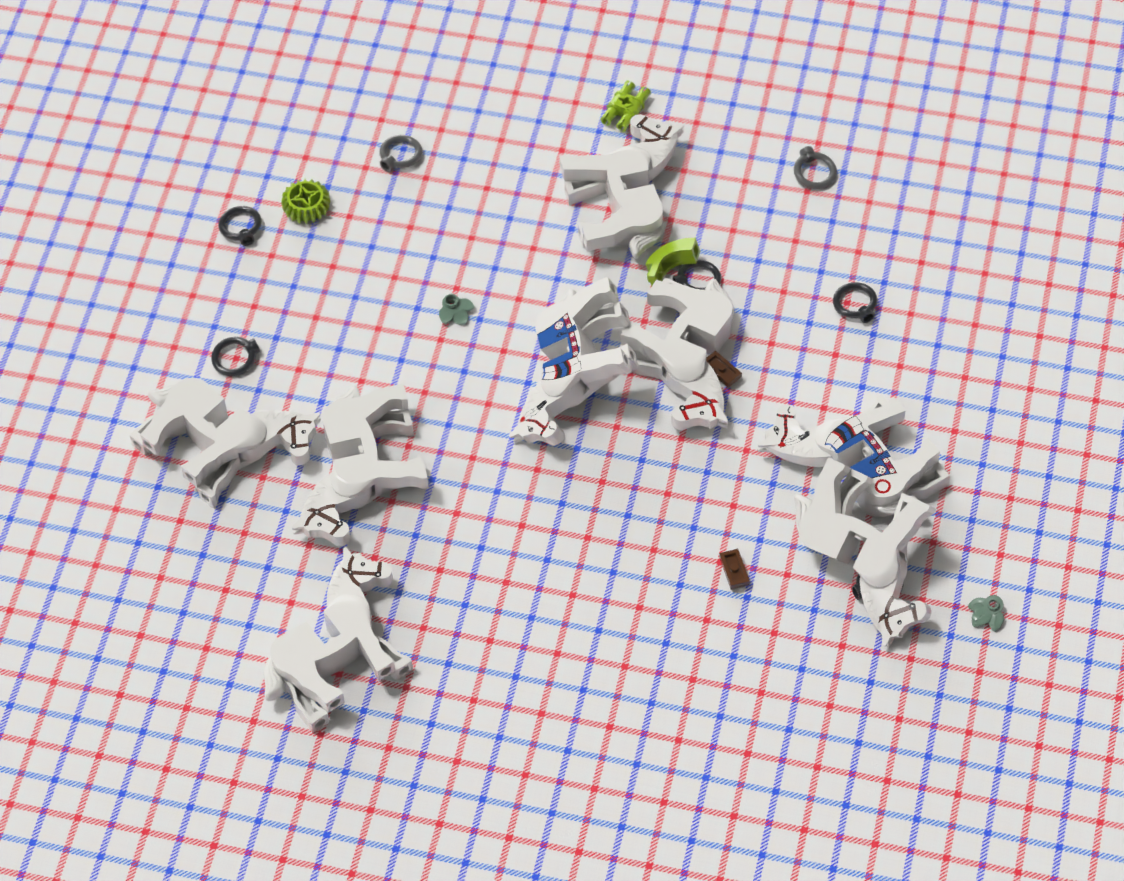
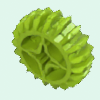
[281,179,331,224]

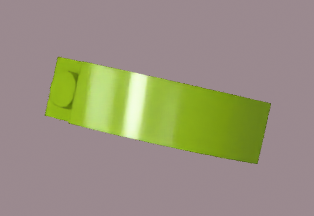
[646,237,701,286]

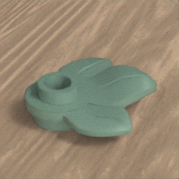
[439,294,475,325]
[968,595,1004,632]

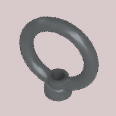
[379,135,422,172]
[794,146,837,189]

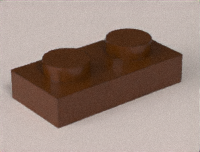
[706,350,742,388]
[719,549,750,590]

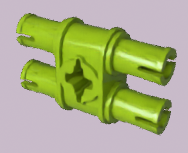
[600,80,651,132]

